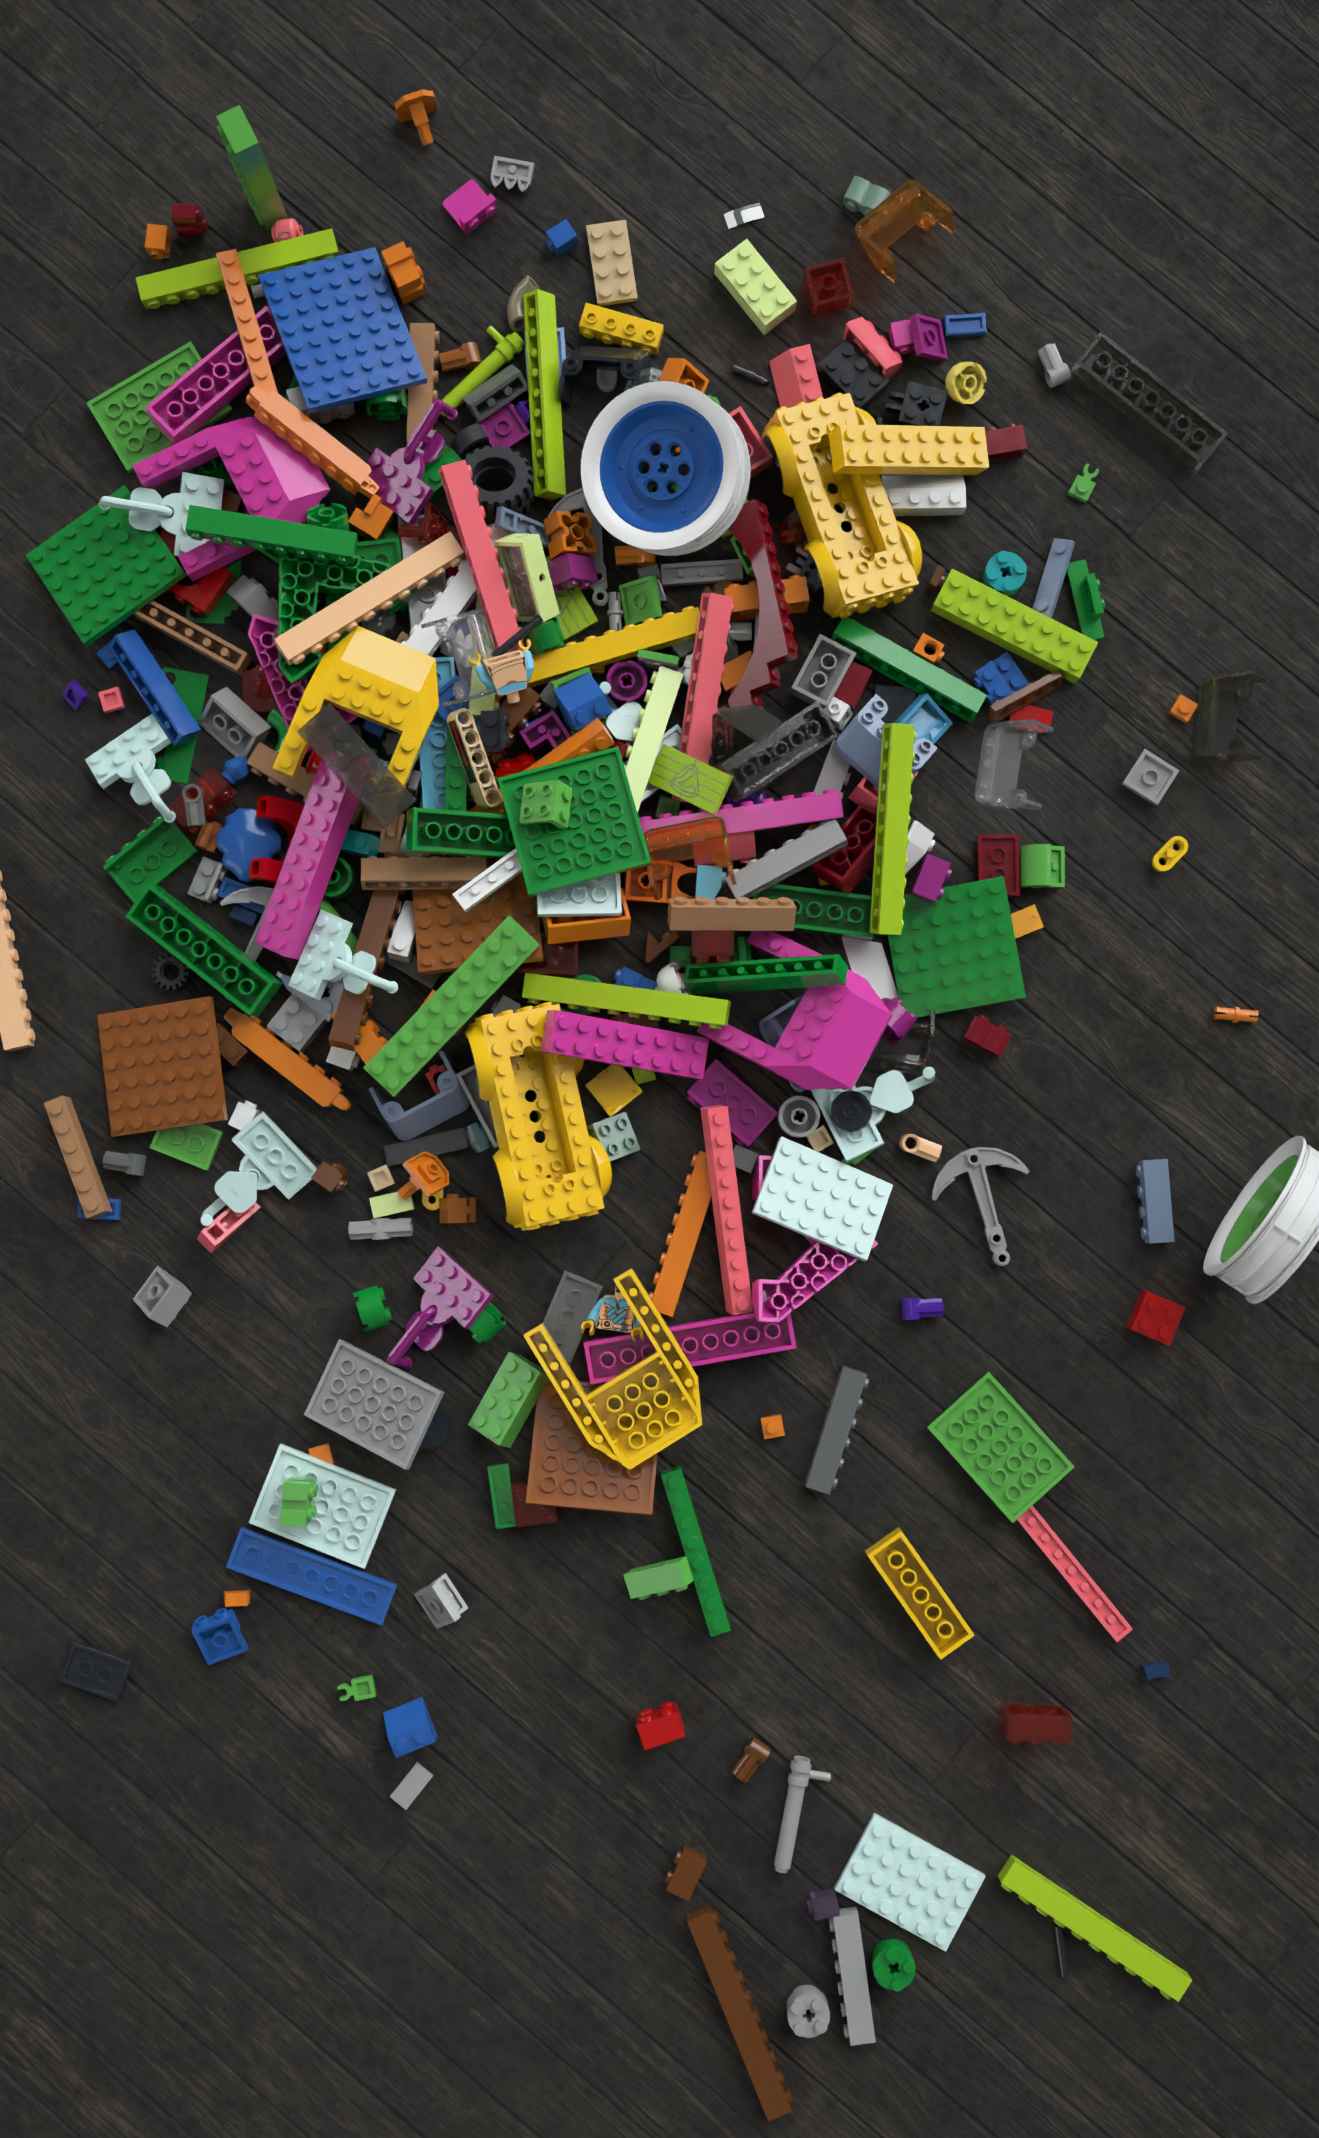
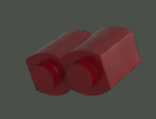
[171,203,208,237]
[962,1015,1012,1058]

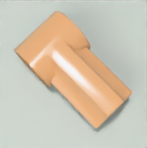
[899,1134,942,1163]

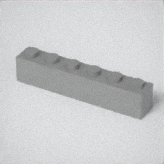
[725,819,848,899]
[829,1907,876,2046]

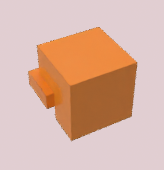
[349,494,394,541]

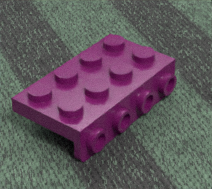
[686,1059,778,1147]

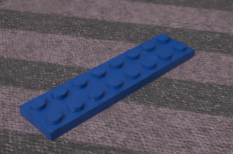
[226,1527,398,1625]

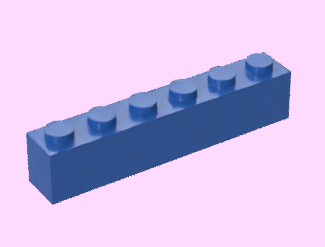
[108,629,201,747]

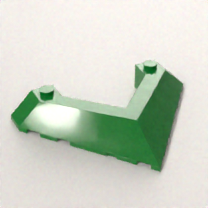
[279,553,421,684]

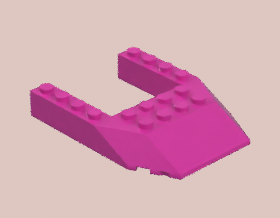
[132,417,330,581]
[697,931,893,1090]

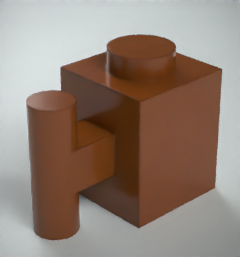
[195,821,223,855]
[439,1194,477,1223]

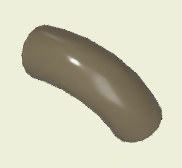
[507,275,540,332]

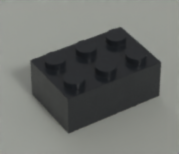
[817,337,889,410]

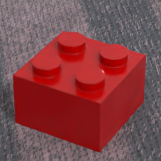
[1126,1290,1186,1346]
[636,1701,685,1750]

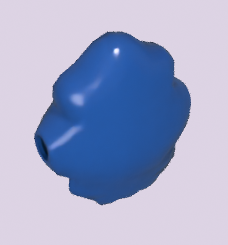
[216,808,281,882]

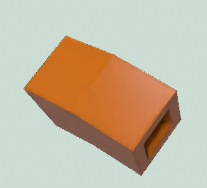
[224,1590,250,1607]

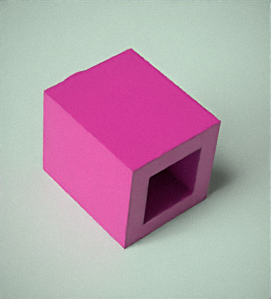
[888,320,915,355]

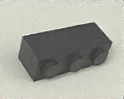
[462,364,528,422]

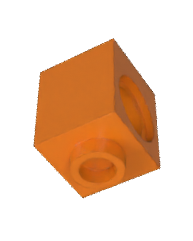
[145,224,172,259]
[912,633,944,665]

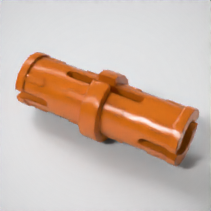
[1214,1006,1258,1023]

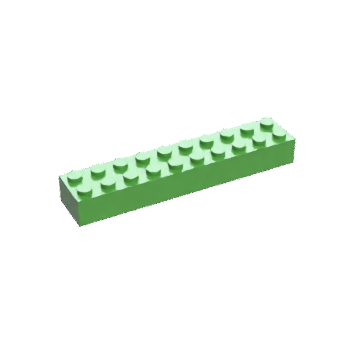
[363,915,540,1097]

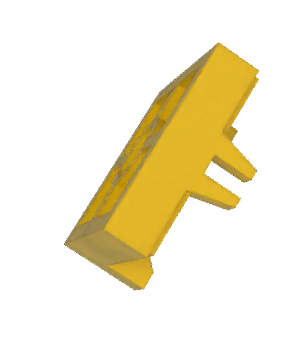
[585,1065,643,1117]

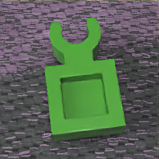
[1067,463,1099,503]
[337,1674,377,1701]

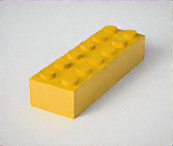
[865,1527,975,1660]

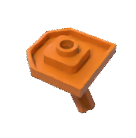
[395,89,437,145]
[398,1151,449,1200]

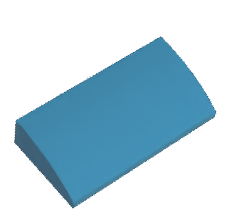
[894,693,953,744]

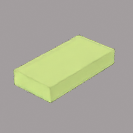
[369,1192,415,1218]

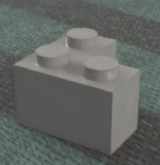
[226,575,279,621]

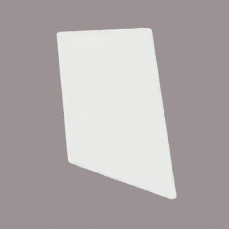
[842,937,899,999]

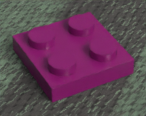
[910,313,948,362]
[475,401,531,448]

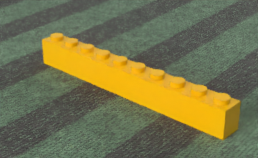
[527,606,699,688]

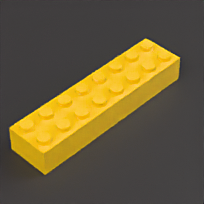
[829,424,989,475]

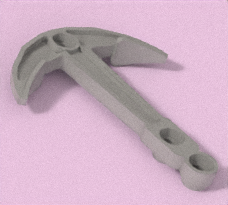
[549,488,609,607]
[220,886,312,1001]
[932,1147,1030,1266]

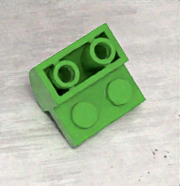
[1020,844,1065,888]

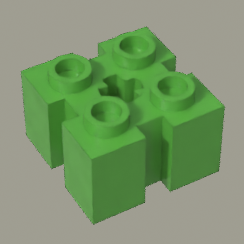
[280,1477,318,1527]

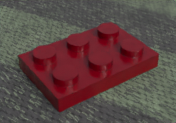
[977,834,1020,897]

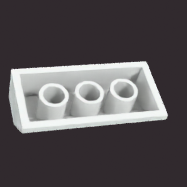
[881,475,966,516]

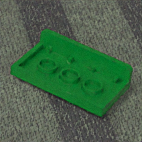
[103,815,199,903]

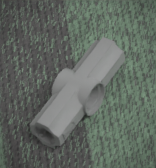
[348,1218,413,1240]

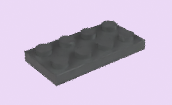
[543,1270,603,1363]

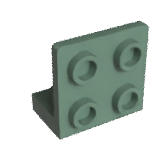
[587,1112,640,1161]

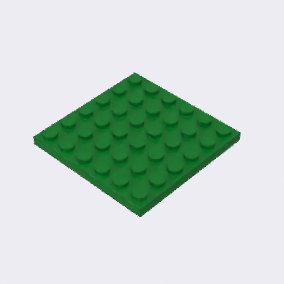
[26,485,187,647]
[497,746,652,897]
[888,876,1026,1018]

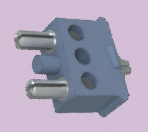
[786,545,823,593]

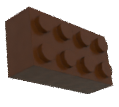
[468,685,543,767]

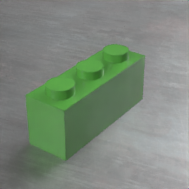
[624,1556,693,1600]

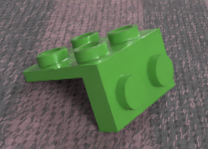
[519,780,572,829]

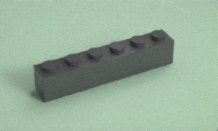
[805,1365,869,1495]

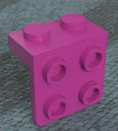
[443,180,498,235]

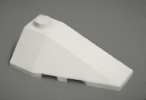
[905,820,935,875]

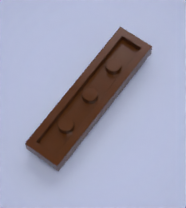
[988,670,1063,724]

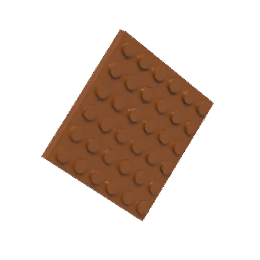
[412,856,544,975]
[97,996,228,1137]
[526,1379,657,1516]

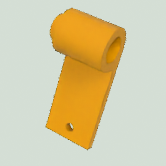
[1011,904,1044,939]

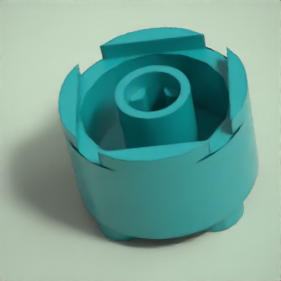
[982,551,1027,597]

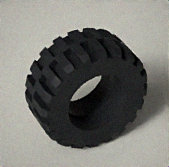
[463,445,534,526]

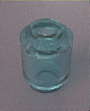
[464,1122,492,1153]

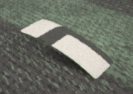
[724,203,764,229]

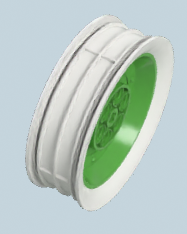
[1203,1136,1319,1304]

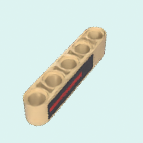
[447,708,501,809]

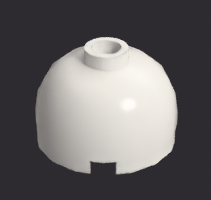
[655,962,693,995]

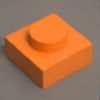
[1169,694,1198,723]
[760,1414,785,1439]

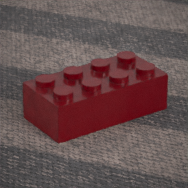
[812,803,877,895]

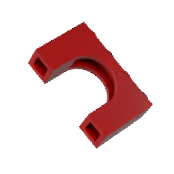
[160,530,236,617]
[249,796,305,884]

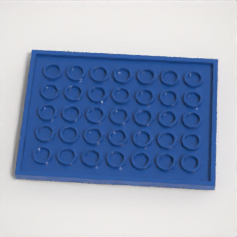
[258,247,427,413]

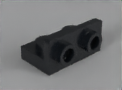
[481,708,510,753]

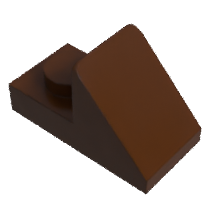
[645,931,680,965]

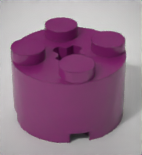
[607,661,648,706]
[881,997,917,1044]

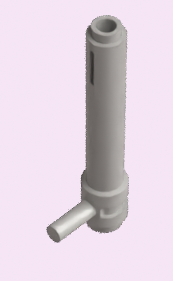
[774,1756,831,1873]

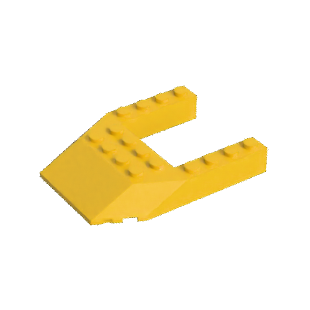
[273,626,439,820]
[523,1268,702,1470]

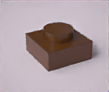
[927,565,946,592]

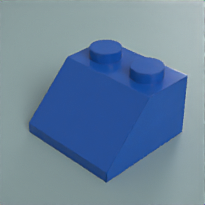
[553,673,612,731]
[383,1697,437,1758]

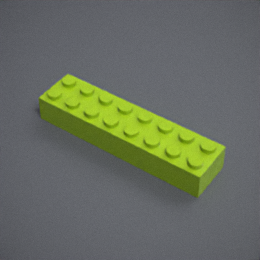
[931,569,1098,684]

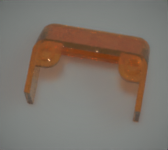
[855,180,955,284]
[644,816,737,901]

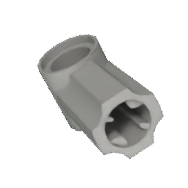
[1038,343,1071,388]

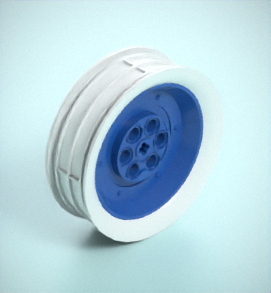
[581,381,751,556]

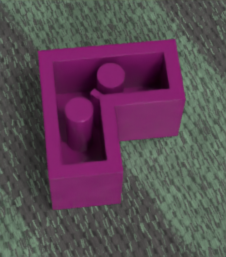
[547,553,598,595]
[519,710,571,754]
[910,854,952,904]

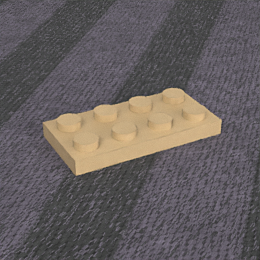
[586,220,638,306]

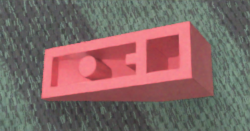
[197,1202,260,1254]

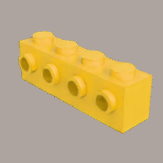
[579,303,664,356]

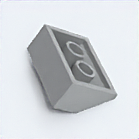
[790,634,856,707]
[198,687,271,759]

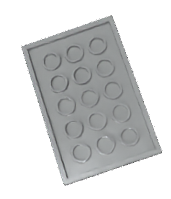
[304,1339,444,1470]

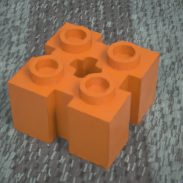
[381,241,426,304]
[543,511,597,559]

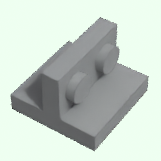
[414,1573,468,1629]

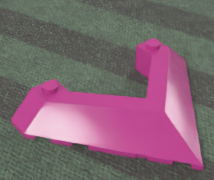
[248,614,359,753]
[752,1155,878,1323]

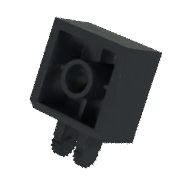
[885,382,948,426]

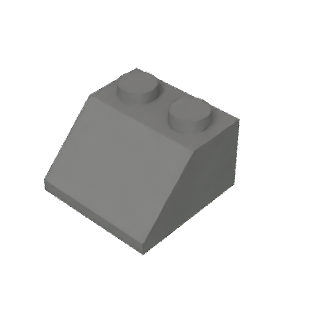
[133,1266,192,1327]

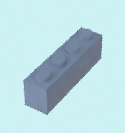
[1136,1159,1174,1243]

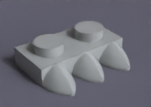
[491,156,534,192]

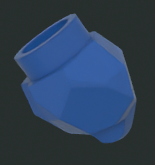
[221,756,249,786]

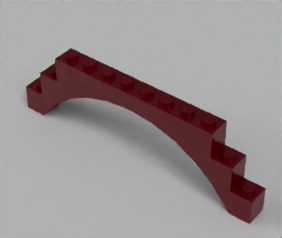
[728,499,798,722]

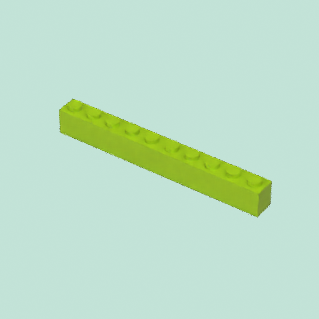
[136,228,340,309]
[523,289,566,500]
[869,723,916,935]
[522,973,731,1029]
[998,1855,1192,2002]

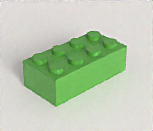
[468,1352,549,1448]

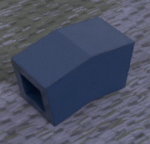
[229,905,258,927]
[1141,1661,1169,1680]

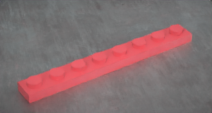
[1017,1505,1133,1642]

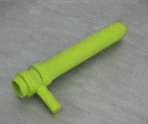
[441,326,525,417]

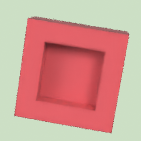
[98,687,125,713]

